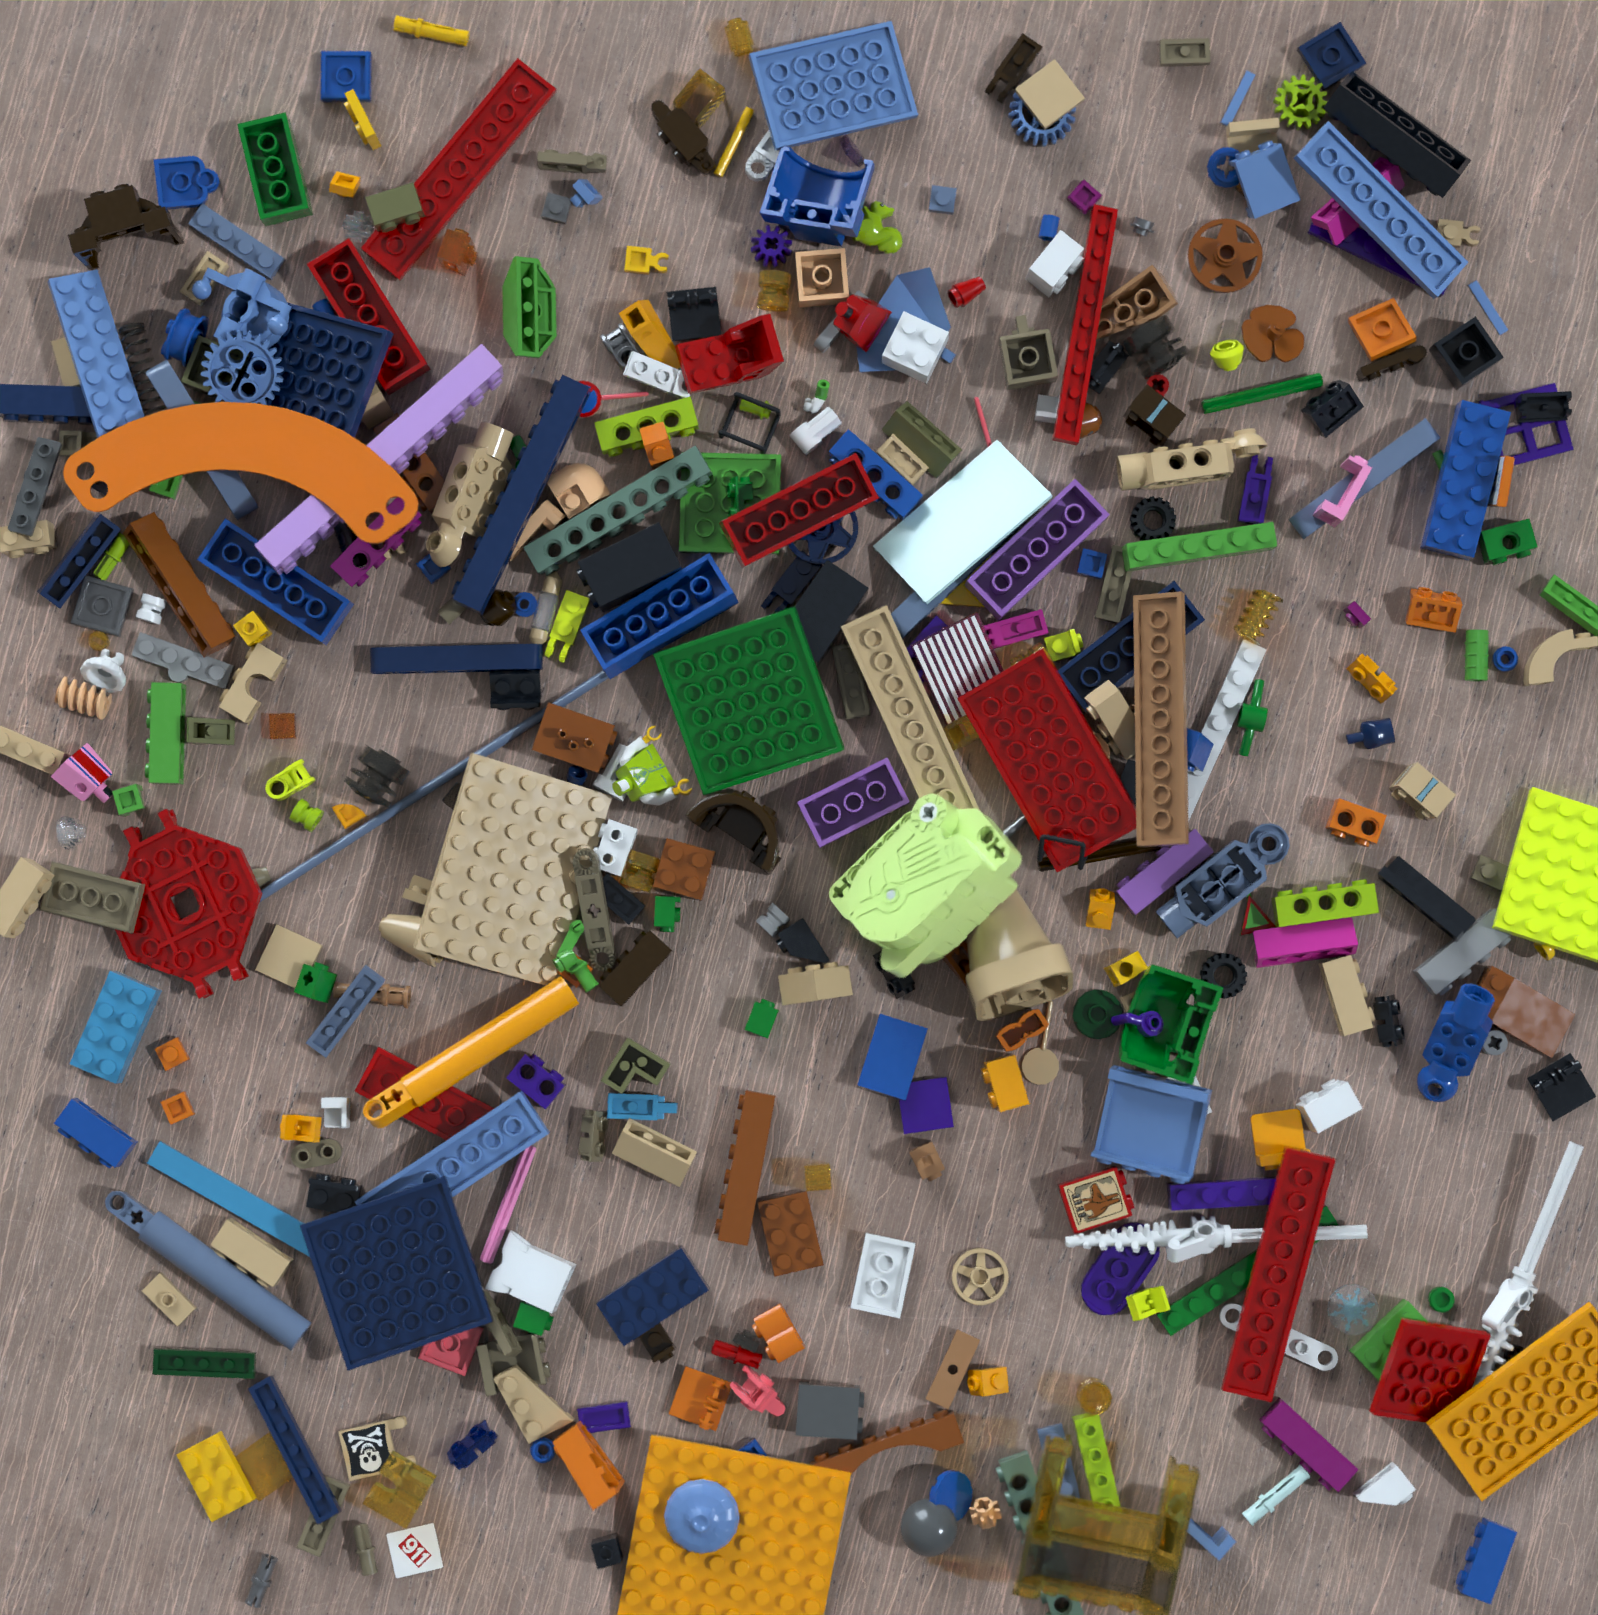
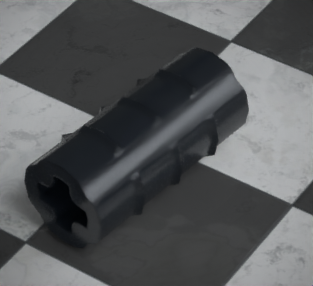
[334,522,368,568]

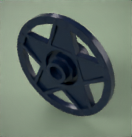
[788,511,858,565]

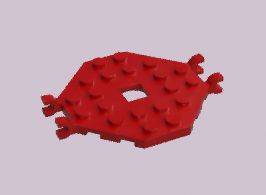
[115,809,263,999]

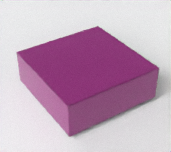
[1067,179,1102,215]

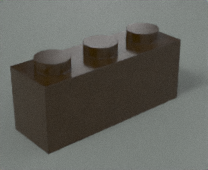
[599,931,673,1007]

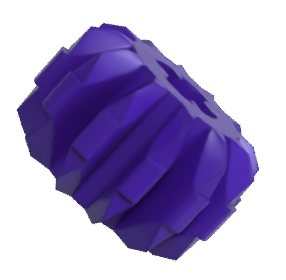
[751,225,792,268]

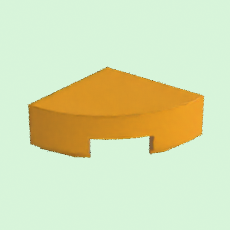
[332,804,367,829]

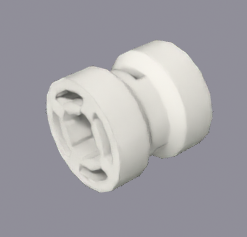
[136,593,167,625]

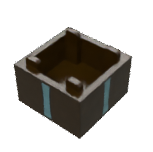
[1123,384,1186,446]

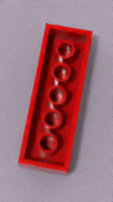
[307,238,431,395]
[719,453,879,568]

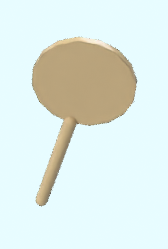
[1022,1001,1059,1085]

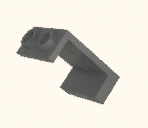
[796,1381,864,1440]

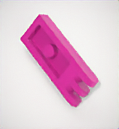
[980,609,1049,652]

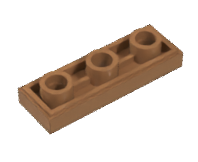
[925,1329,980,1410]

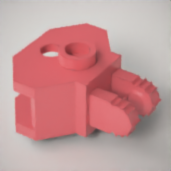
[729,1366,786,1417]

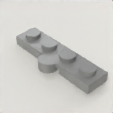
[132,632,235,689]

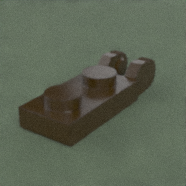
[984,33,1043,104]
[1356,345,1427,382]

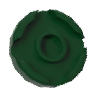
[1072,989,1123,1039]

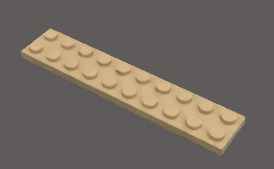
[841,605,980,811]

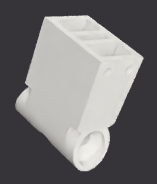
[485,1230,576,1313]

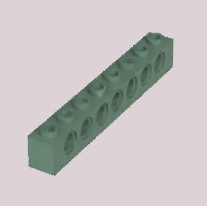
[523,445,713,576]
[996,1450,1084,1615]

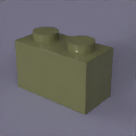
[366,182,425,232]

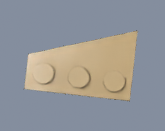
[493,1364,574,1444]

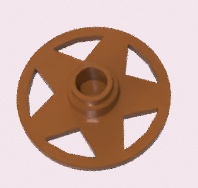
[1188,218,1263,293]

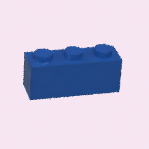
[54,1098,138,1168]
[1456,1517,1517,1604]

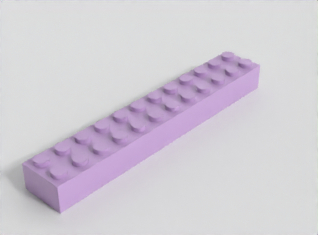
[254,344,503,575]

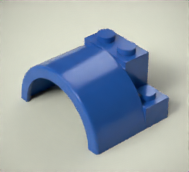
[760,146,875,247]

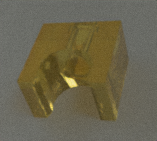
[362,1451,437,1529]

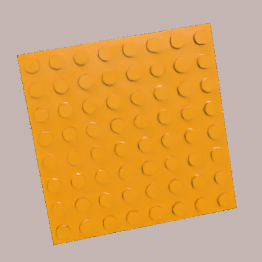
[617,1434,851,1615]

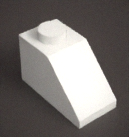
[1353,1462,1416,1505]

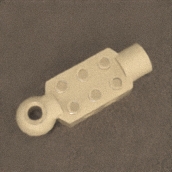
[1116,428,1267,491]

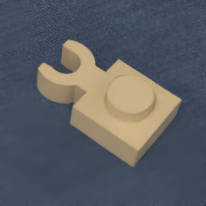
[1436,219,1480,248]

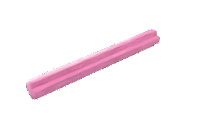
[480,1145,536,1264]

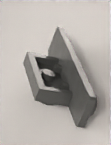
[8,437,62,537]

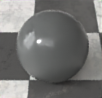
[900,1498,958,1557]

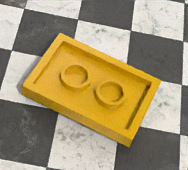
[176,1431,256,1522]

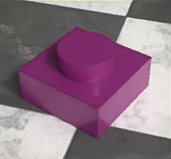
[1343,601,1371,628]

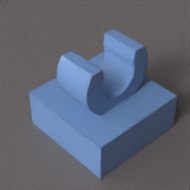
[570,179,603,208]

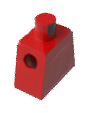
[833,294,892,352]

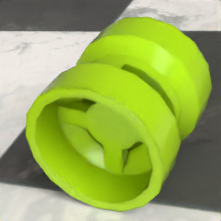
[289,799,324,832]

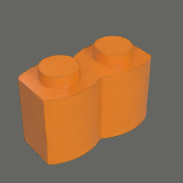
[995,1009,1049,1051]
[752,1302,805,1363]

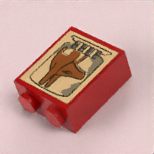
[1057,1166,1135,1234]

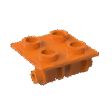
[669,1366,731,1431]

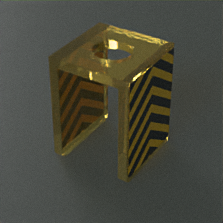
[673,68,726,128]

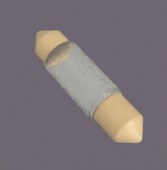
[529,571,562,644]

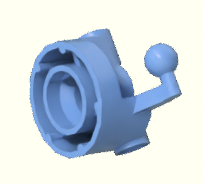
[192,268,292,348]

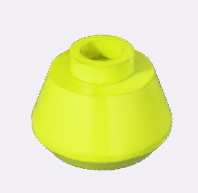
[1210,340,1244,371]

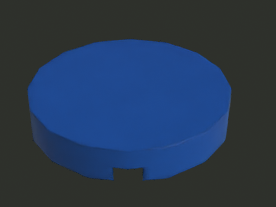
[929,1470,973,1521]

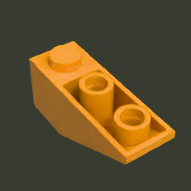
[619,300,681,369]

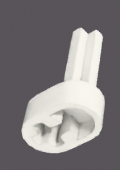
[592,743,627,802]

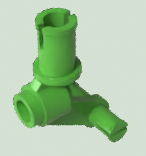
[553,920,599,993]

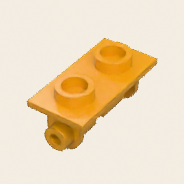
[1346,653,1398,704]

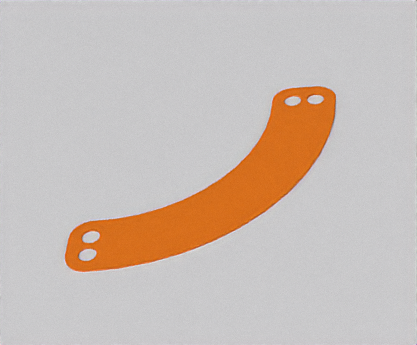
[63,402,418,544]

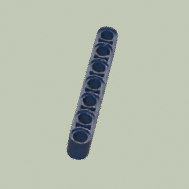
[370,644,543,674]

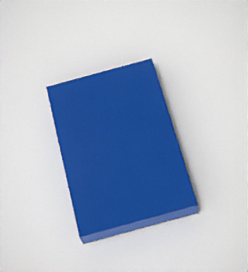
[857,1014,928,1101]

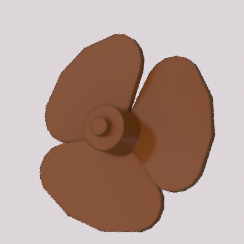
[1241,305,1304,362]

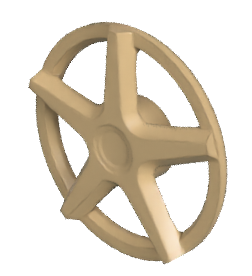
[952,1248,1009,1305]

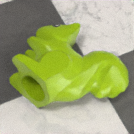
[852,201,903,254]

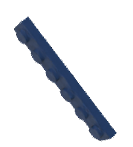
[248,1376,342,1525]

